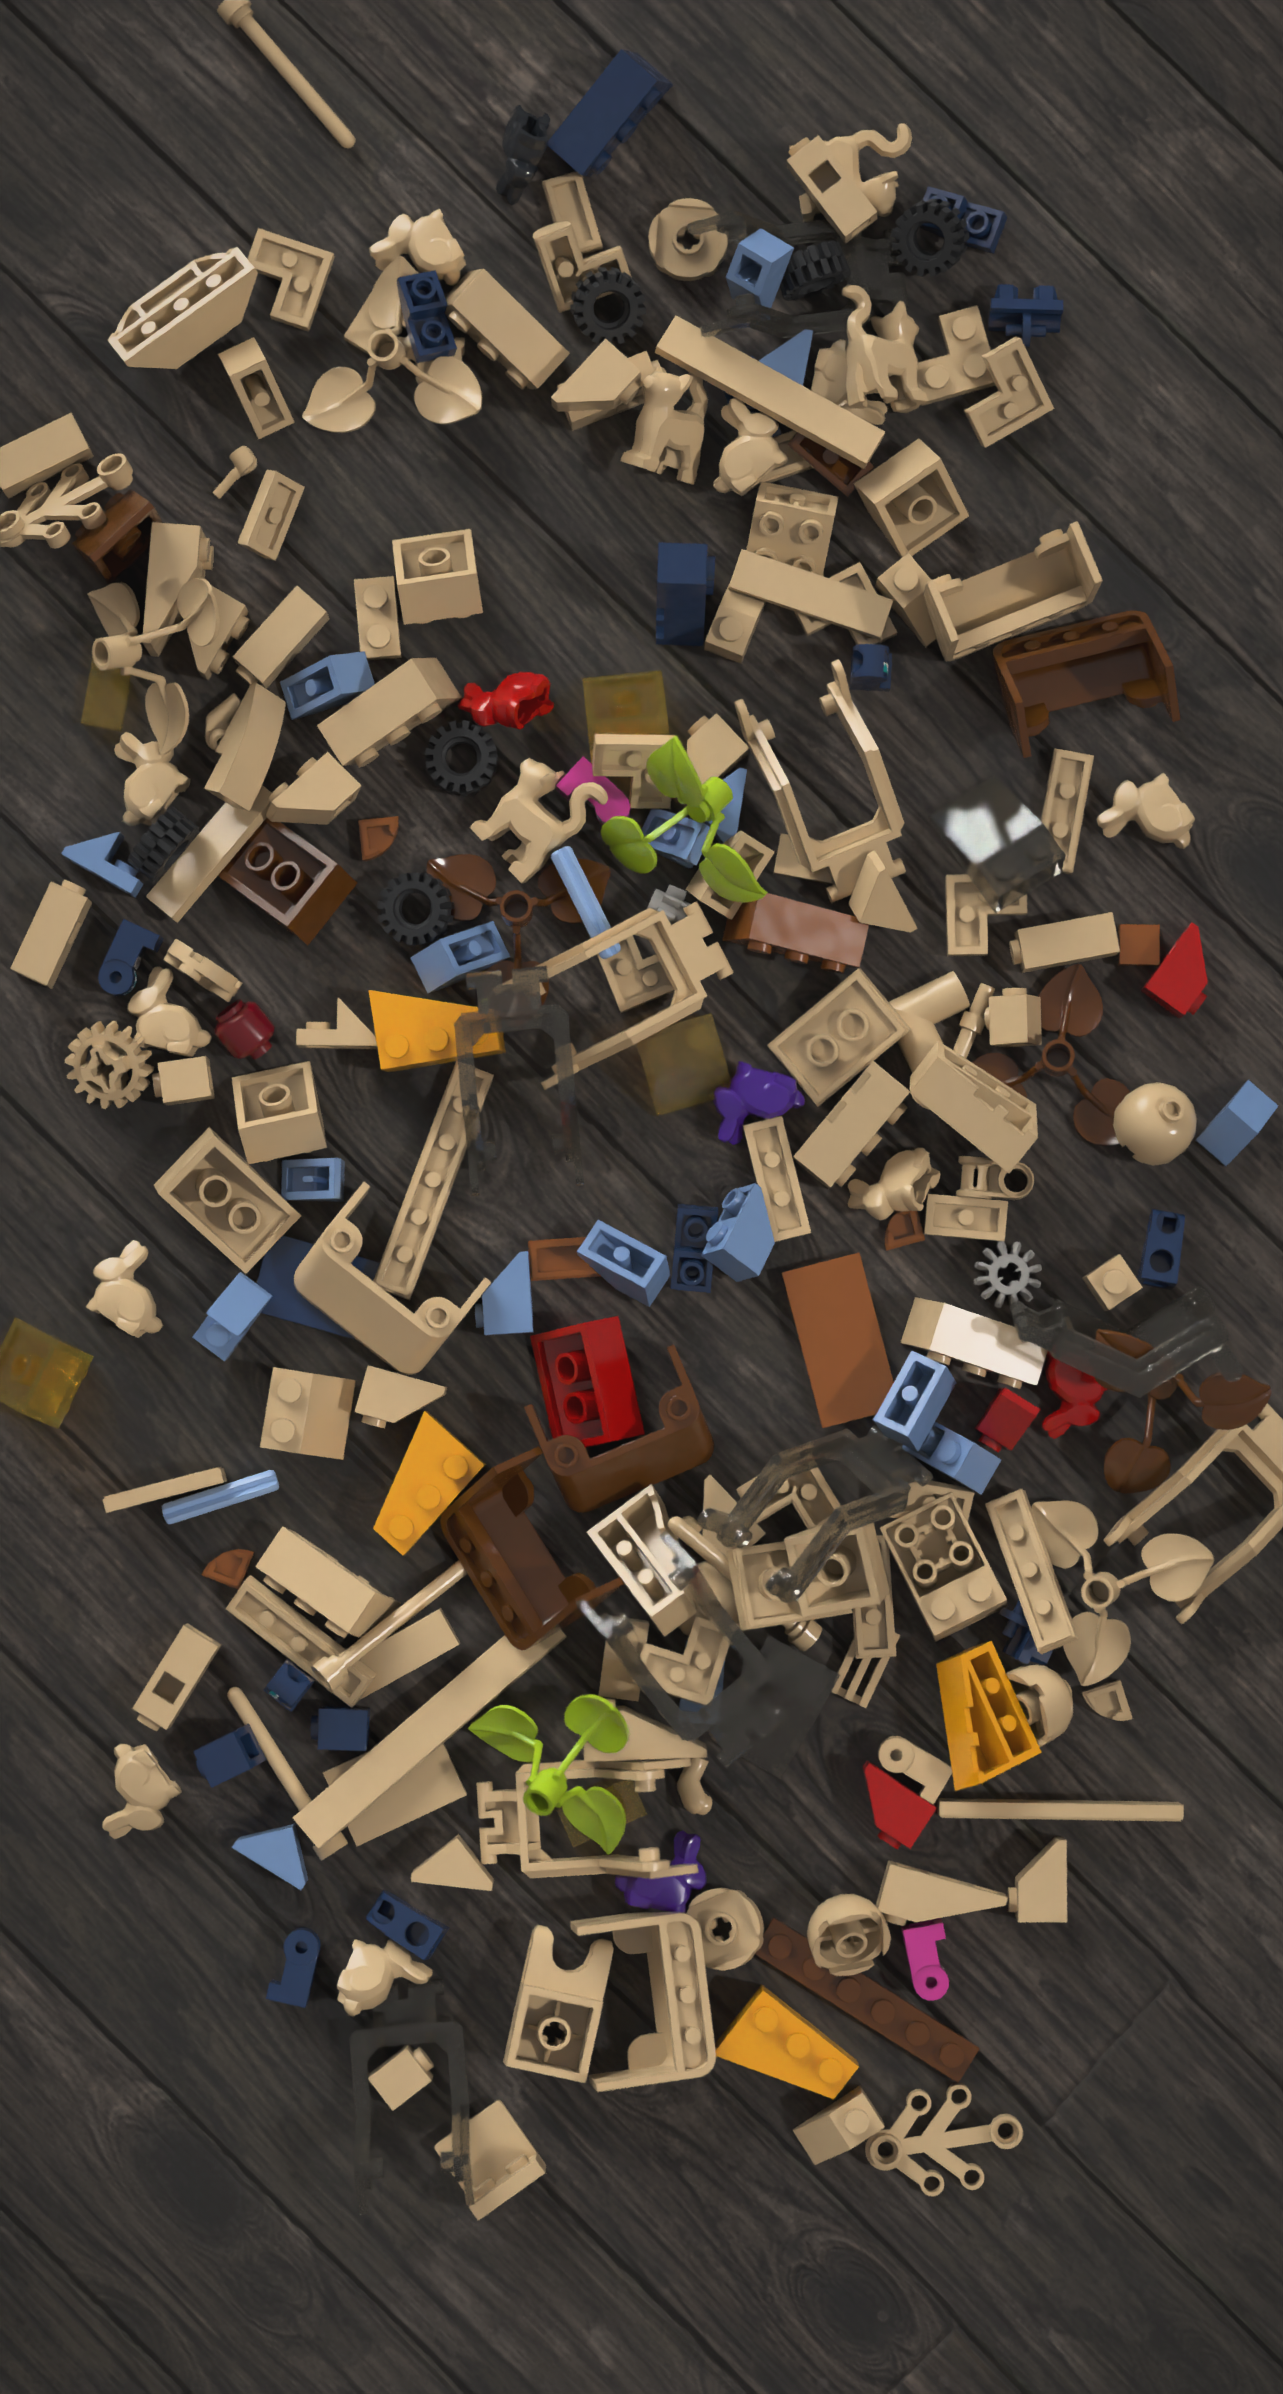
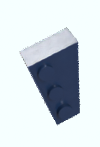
[547,49,673,177]
[656,542,715,646]

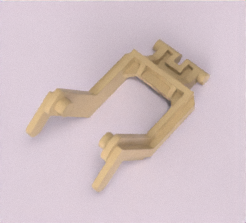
[734,659,906,903]
[493,901,734,1090]
[1103,1403,1283,1624]
[476,1758,698,1879]

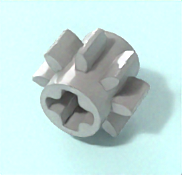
[647,884,691,924]

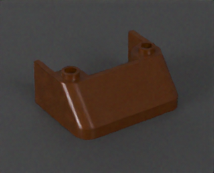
[993,610,1180,758]
[524,1344,714,1513]
[440,1446,624,1650]

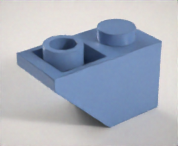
[726,228,794,317]
[701,1183,775,1282]
[901,1422,1001,1495]

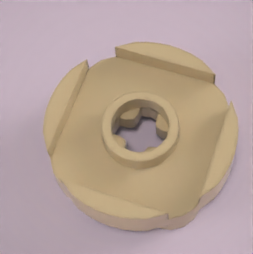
[649,198,728,281]
[163,939,243,1002]
[686,1888,764,1971]

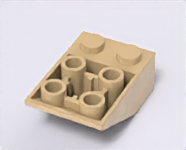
[880,1492,1008,1642]

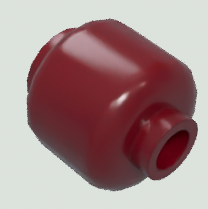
[215,999,275,1060]

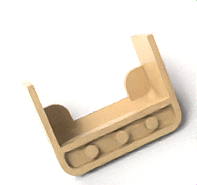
[923,521,1103,662]
[294,1182,491,1375]
[570,1912,716,2092]

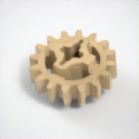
[65,1021,154,1109]

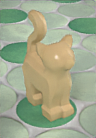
[789,123,912,224]
[842,285,928,413]
[621,366,708,485]
[470,758,608,883]

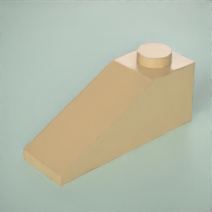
[875,1860,1008,1926]

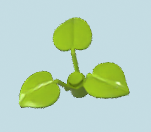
[601,735,768,903]
[468,1695,629,1855]

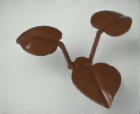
[427,854,611,1029]
[972,964,1130,1146]
[1092,1329,1272,1494]

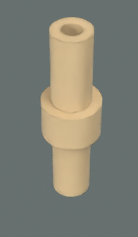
[953,983,995,1059]

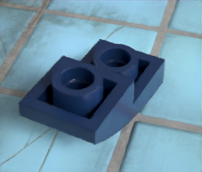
[920,187,1008,254]
[397,270,457,363]
[670,1204,718,1293]

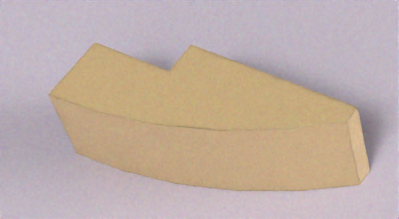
[204,682,286,811]
[360,1608,460,1699]

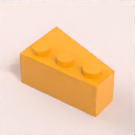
[369,990,506,1072]

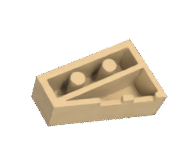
[445,269,570,389]
[910,1041,1038,1174]
[793,1061,910,1189]
[901,1297,1051,1389]
[587,1484,697,1637]

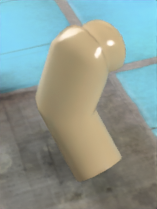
[205,693,241,751]

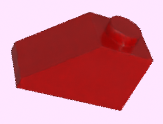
[1141,922,1208,1019]
[974,1388,1040,1453]
[863,1760,937,1850]

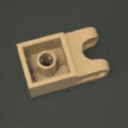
[503,1925,614,2083]

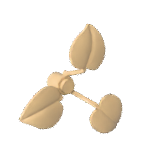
[302,256,482,433]
[87,578,220,755]
[1032,1500,1214,1686]

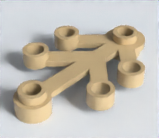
[0,453,133,549]
[865,2083,1023,2196]

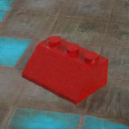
[530,1316,645,1447]

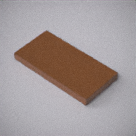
[781,1252,894,1428]

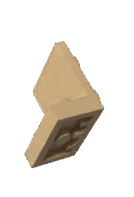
[746,481,839,576]
[435,2100,546,2221]

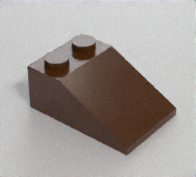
[72,489,163,584]
[218,818,357,945]

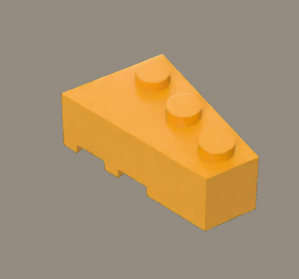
[373,1411,486,1556]
[936,1641,1042,1791]
[715,1984,859,2099]

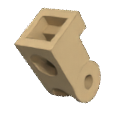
[878,1736,952,1804]

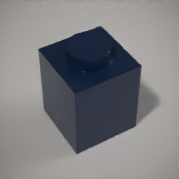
[311,1706,370,1751]
[193,1723,266,1788]

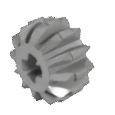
[973,1241,1042,1309]

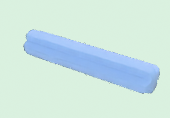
[551,846,621,959]
[162,1470,279,1524]

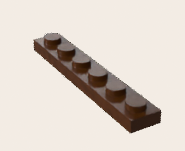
[755,1916,980,2083]

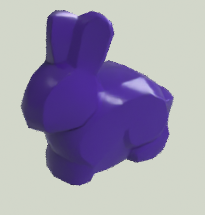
[714,1061,805,1145]
[615,1831,707,1913]

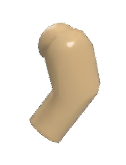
[677,1758,712,1815]

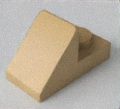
[296,998,378,1049]

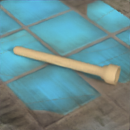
[217,0,355,148]
[668,1516,822,1652]
[311,1560,467,1692]
[227,1687,348,1861]

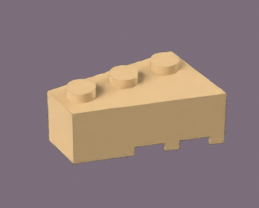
[317,658,462,768]
[255,1526,401,1638]

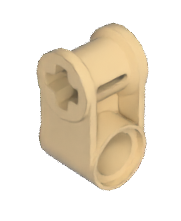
[956,1156,1034,1200]

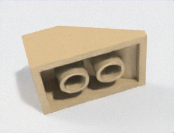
[142,522,214,657]
[154,1127,301,1274]
[584,1699,707,1762]

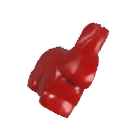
[458,672,554,730]
[1042,1342,1108,1439]

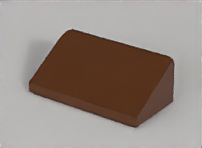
[787,432,874,497]

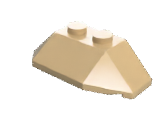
[108,247,258,369]

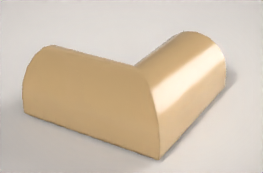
[533,221,631,313]
[889,971,970,1073]
[736,1447,847,1529]

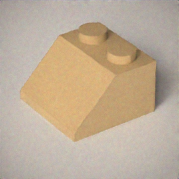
[854,438,969,558]
[392,529,483,625]
[232,1061,327,1165]
[260,1367,356,1460]
[784,1514,890,1617]

